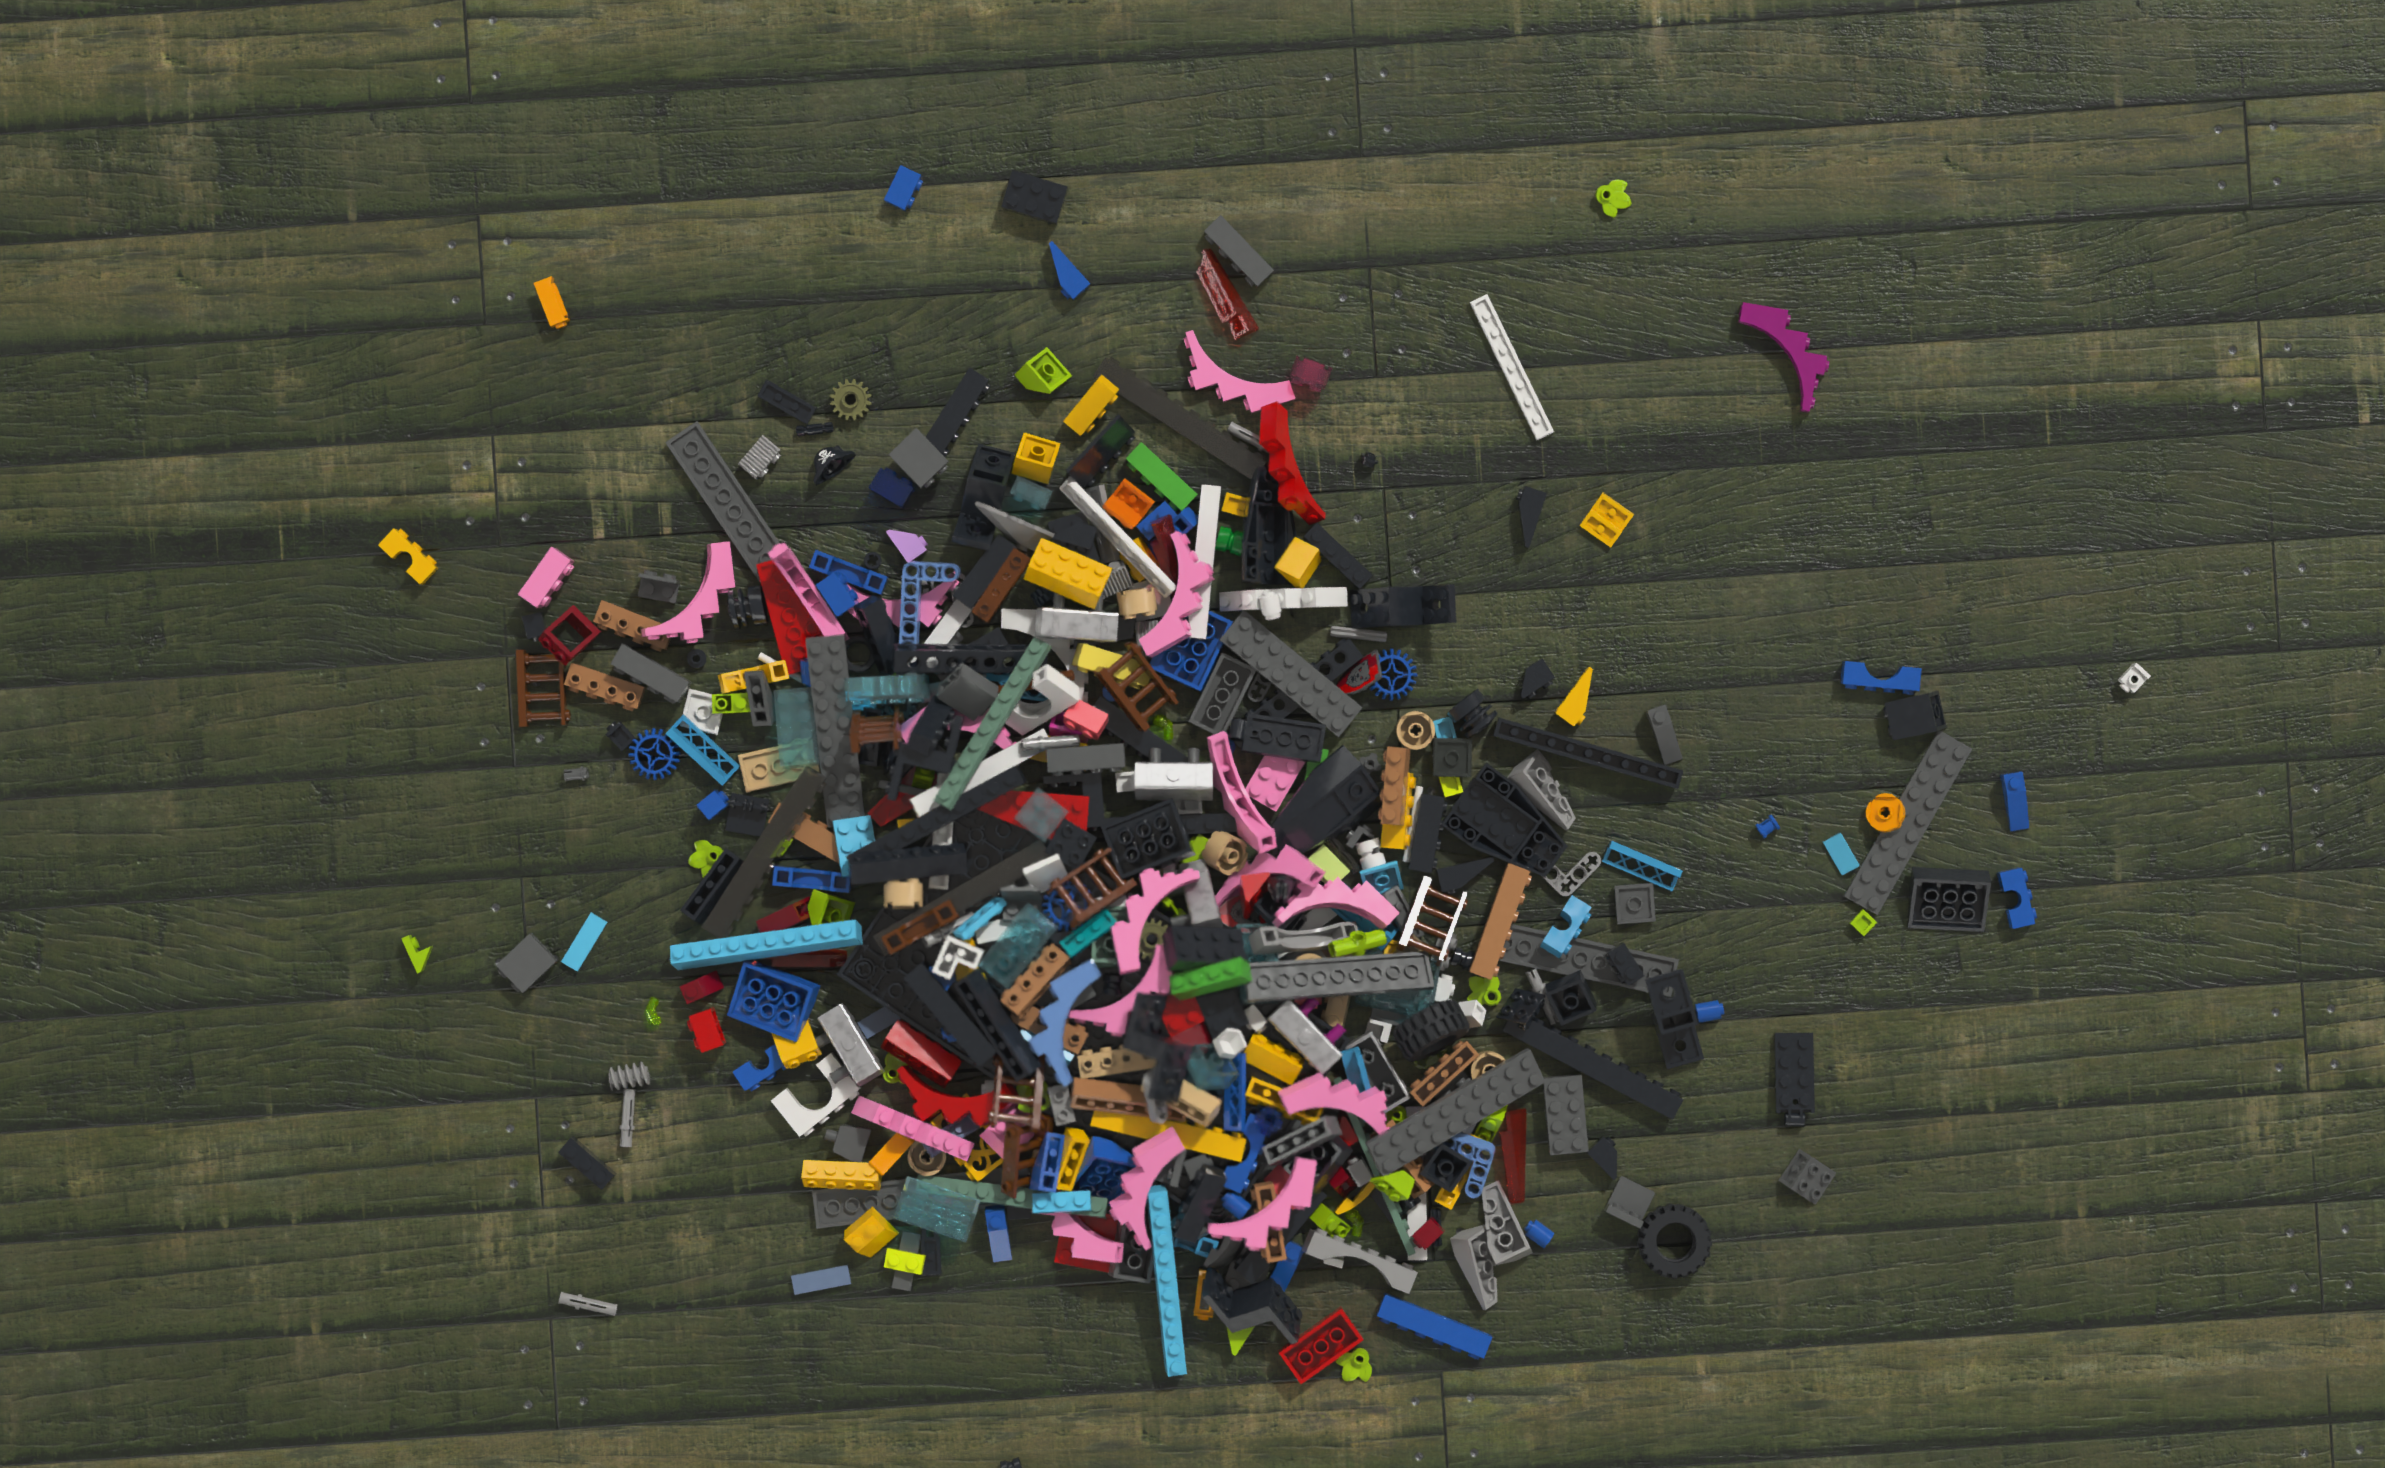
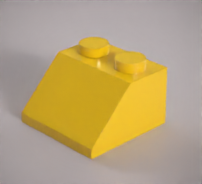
[1011,433,1061,484]
[844,1206,899,1258]

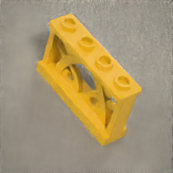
[930,1093,1003,1182]

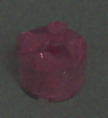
[1289,355,1333,392]

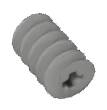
[609,1061,650,1091]

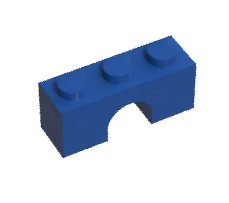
[1997,867,2037,929]
[733,1044,786,1091]

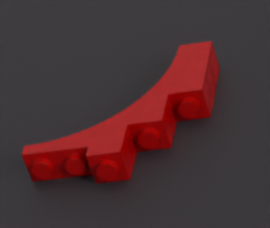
[1259,401,1326,525]
[896,1065,1019,1126]

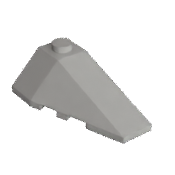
[975,501,1054,552]
[1507,749,1576,831]
[1482,1180,1533,1265]
[1450,1224,1497,1310]

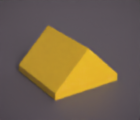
[1274,537,1321,588]

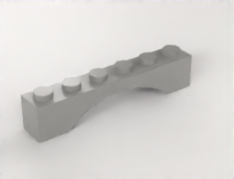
[1248,921,1358,955]
[1302,1228,1418,1294]

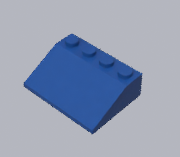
[1150,611,1233,693]
[727,960,821,1042]
[1061,1136,1137,1206]

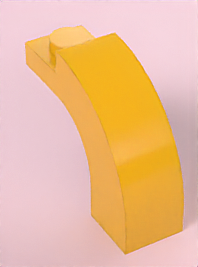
[718,660,789,694]

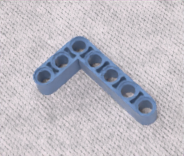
[899,561,961,644]
[1443,1132,1496,1198]

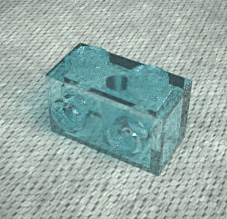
[1010,476,1053,511]

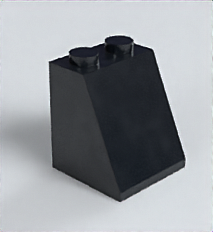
[1884,690,1947,740]

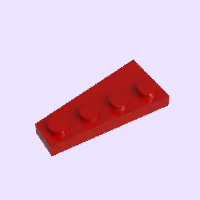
[867,766,938,827]

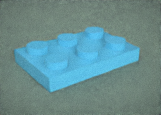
[832,815,875,878]

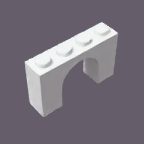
[991,664,1079,735]
[771,1052,861,1137]

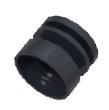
[727,585,768,630]
[1447,688,1498,739]

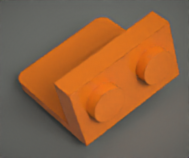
[1102,478,1155,529]

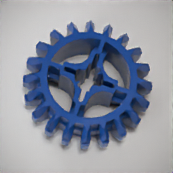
[1370,649,1417,701]
[628,728,681,780]
[1042,881,1091,932]

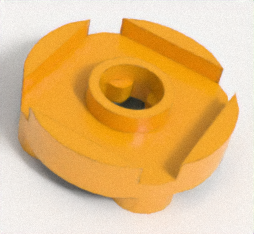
[1866,793,1905,832]

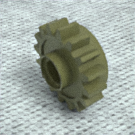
[830,379,872,421]
[1139,918,1168,961]

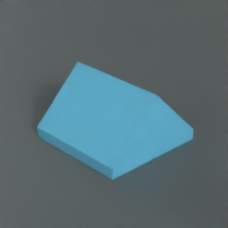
[1359,860,1404,894]

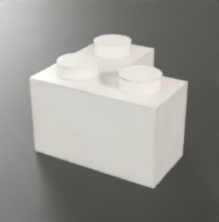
[932,935,984,979]

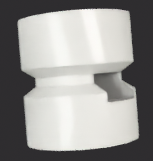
[1355,837,1386,870]

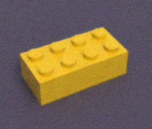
[1024,538,1112,610]

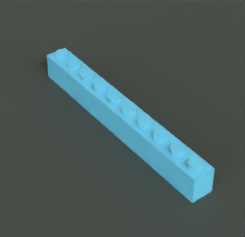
[670,920,862,970]
[1147,1184,1187,1377]

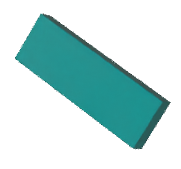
[1059,908,1116,959]

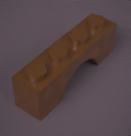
[881,899,959,954]

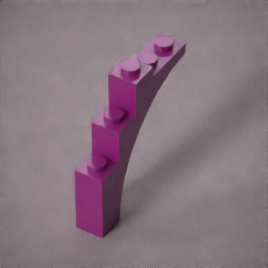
[1738,302,1829,413]

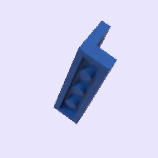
[1224,1053,1246,1131]

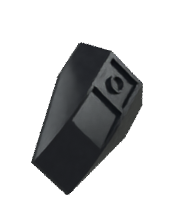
[1242,466,1297,585]
[1270,745,1383,854]
[1441,763,1568,877]

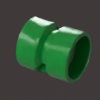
[1215,526,1242,556]

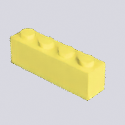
[1072,643,1150,690]

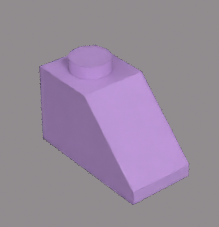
[886,530,928,563]

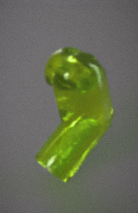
[1153,714,1173,740]
[645,996,662,1026]
[1345,1209,1364,1237]

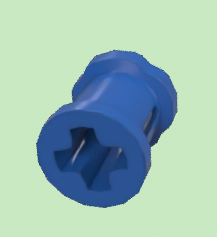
[1755,814,1780,839]

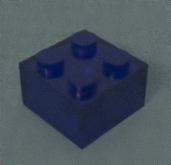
[868,467,915,509]

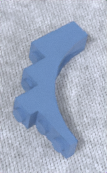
[1028,959,1102,1086]

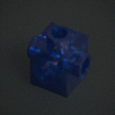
[1254,1106,1283,1136]

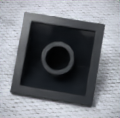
[1419,1143,1473,1193]

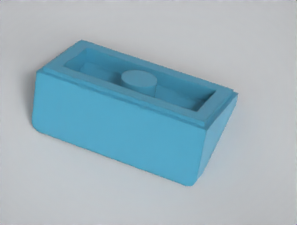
[1823,833,1860,875]

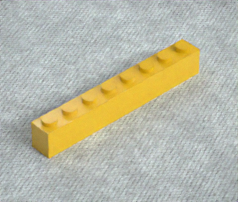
[1091,1111,1247,1162]

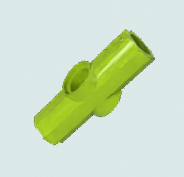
[1328,929,1387,958]

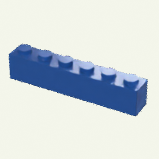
[1376,1293,1492,1360]

